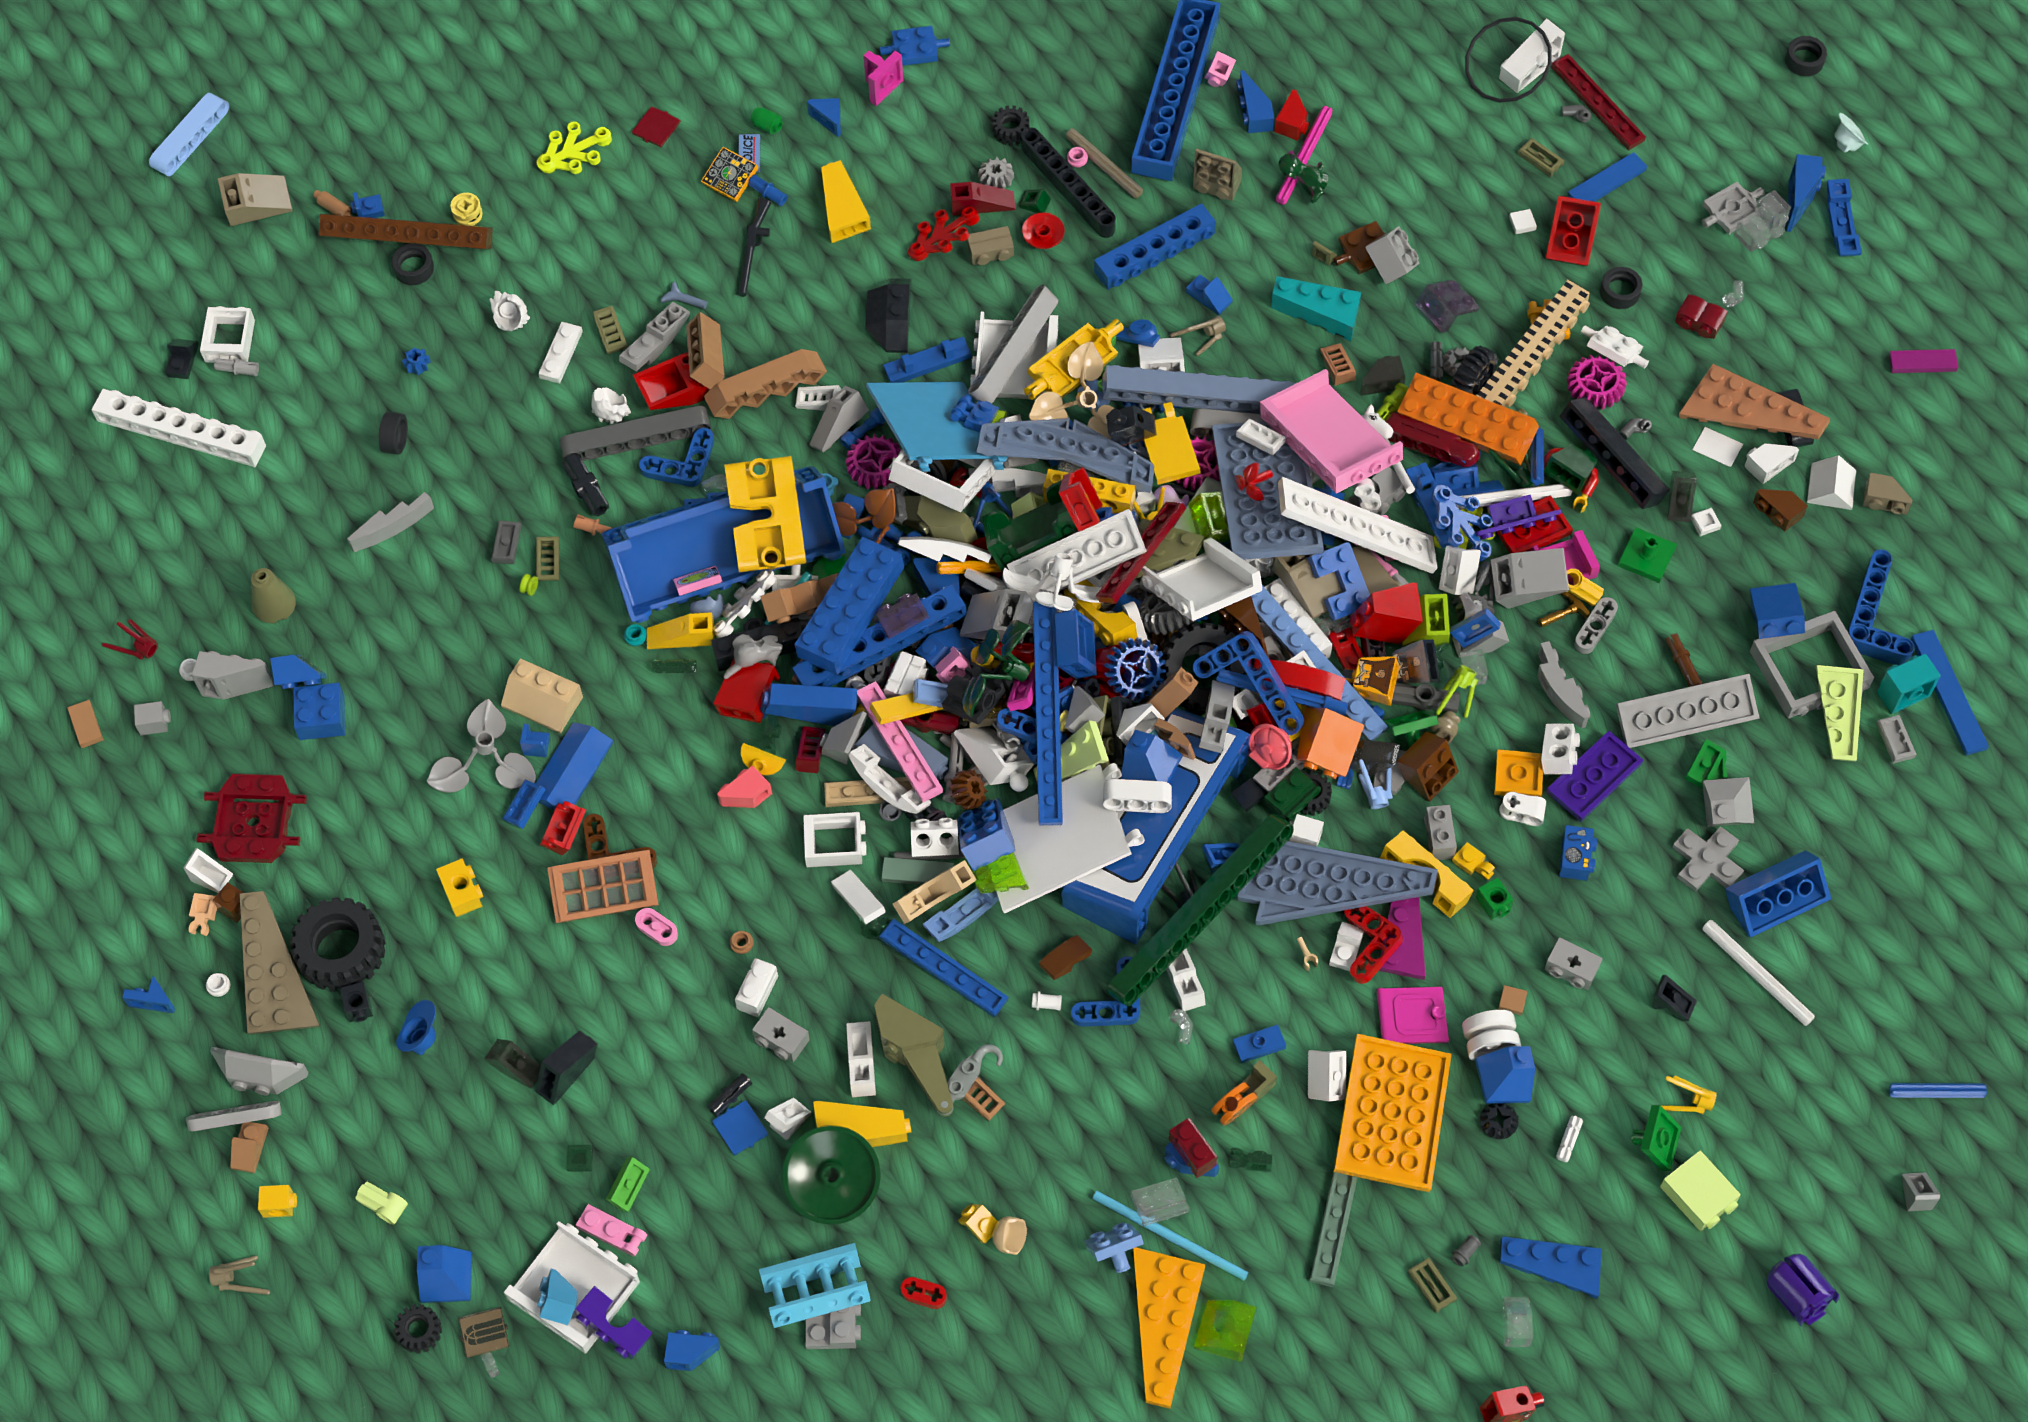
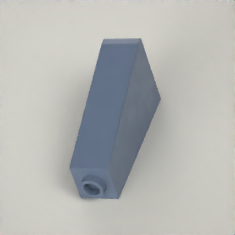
[855,724,949,780]

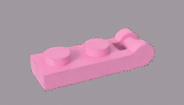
[576,1204,647,1257]

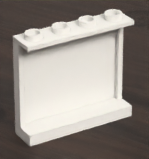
[971,312,1058,399]
[1142,538,1262,621]
[504,1221,640,1354]

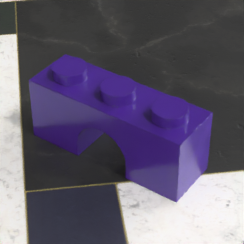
[574,1286,652,1360]

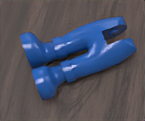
[856,514,922,566]

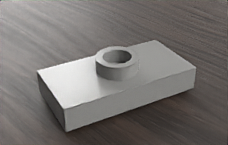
[1876,715,1917,764]

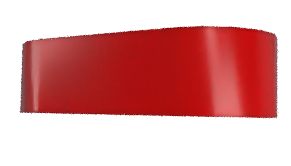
[901,1277,947,1309]

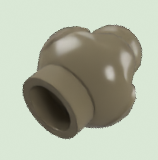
[1428,711,1461,744]

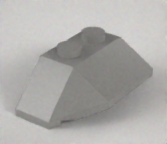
[210,1047,308,1096]

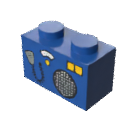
[1559,825,1597,881]

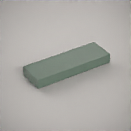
[882,857,954,885]

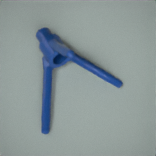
[973,480,1013,530]

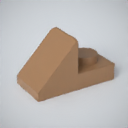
[230,1122,269,1173]

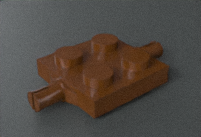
[1333,221,1385,275]

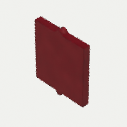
[632,106,681,147]

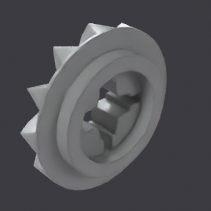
[1443,346,1469,377]

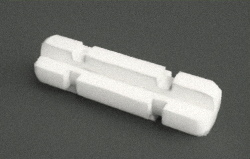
[1556,1116,1583,1162]

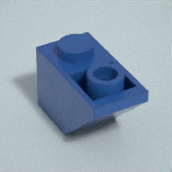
[664,1330,720,1371]

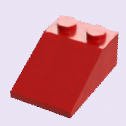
[1546,196,1601,266]

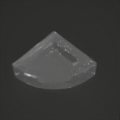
[481,1352,500,1378]

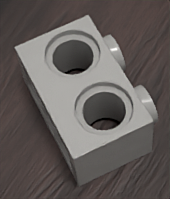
[1424,805,1457,860]

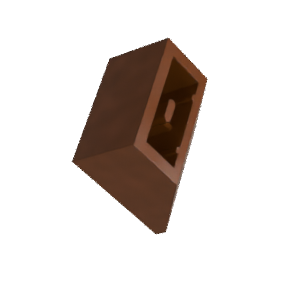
[1397,731,1459,802]

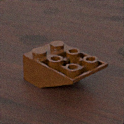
[1217,596,1269,659]

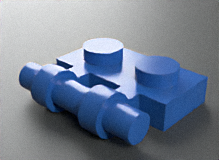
[951,394,999,432]

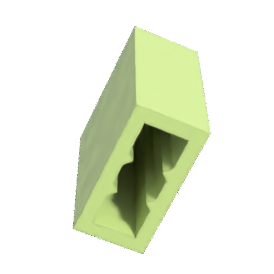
[1660,1150,1741,1232]

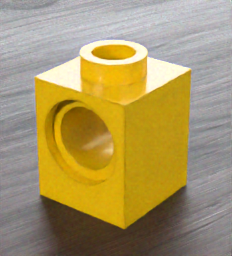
[258,1185,297,1218]

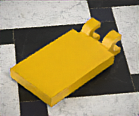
[1143,402,1200,485]

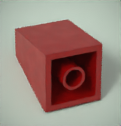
[1350,583,1423,645]

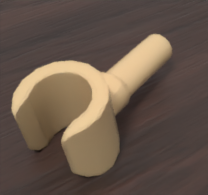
[1297,937,1318,971]

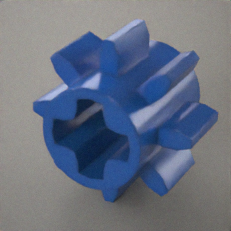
[402,347,431,375]

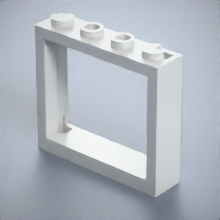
[888,449,996,512]

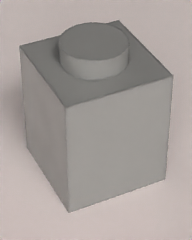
[134,701,171,735]

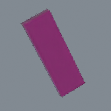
[1889,349,1959,373]

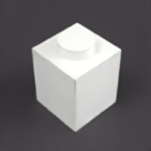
[1289,814,1324,846]

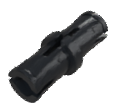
[707,1073,752,1117]

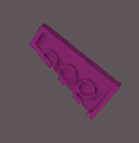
[1379,897,1426,980]

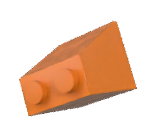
[1297,707,1364,779]

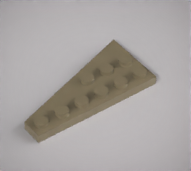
[240,891,321,1035]

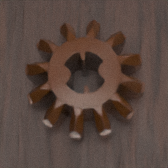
[948,770,988,809]

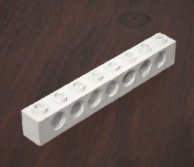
[92,389,266,467]

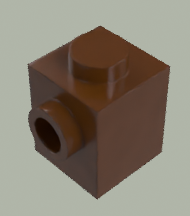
[213,882,244,923]

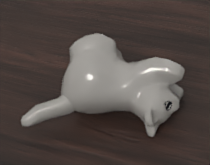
[724,634,783,679]

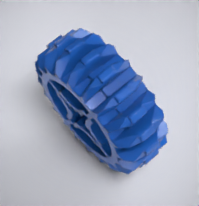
[1104,637,1166,700]

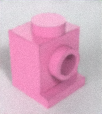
[1204,51,1236,87]
[935,646,971,684]

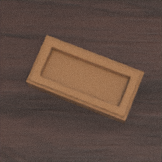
[67,700,104,748]

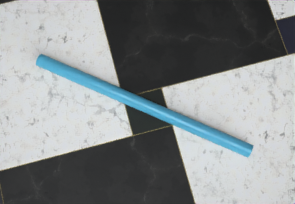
[1092,1191,1248,1281]

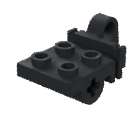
[941,656,1015,725]

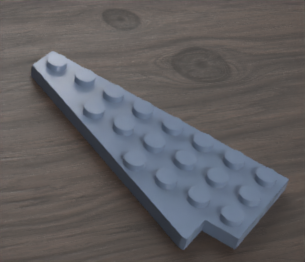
[1238,841,1438,925]

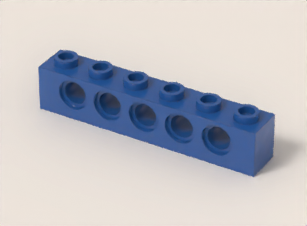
[1094,203,1216,290]

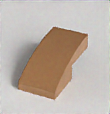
[1154,718,1196,760]

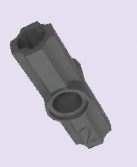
[1391,683,1460,713]

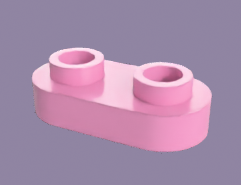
[635,908,678,946]

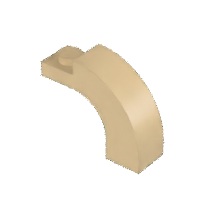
[893,860,976,924]

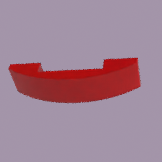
[1254,659,1346,701]

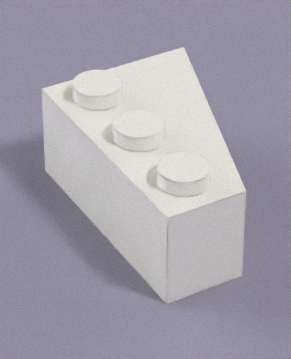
[1499,19,1565,93]

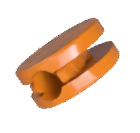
[1211,1082,1257,1126]

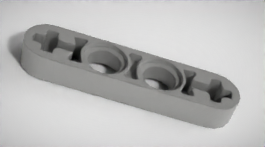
[186,1101,282,1131]

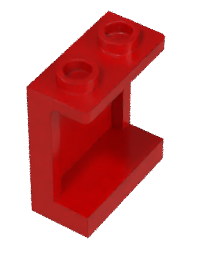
[1059,467,1103,532]
[713,659,780,723]

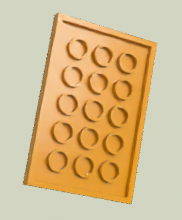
[1333,1034,1452,1192]

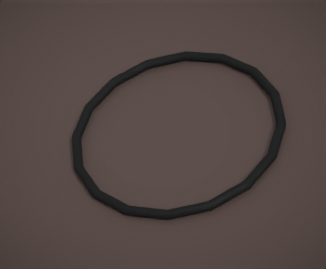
[1465,17,1552,103]

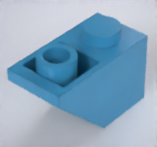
[537,1268,578,1325]

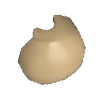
[993,1216,1027,1255]

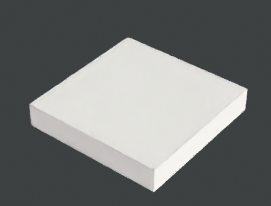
[964,568,1012,591]

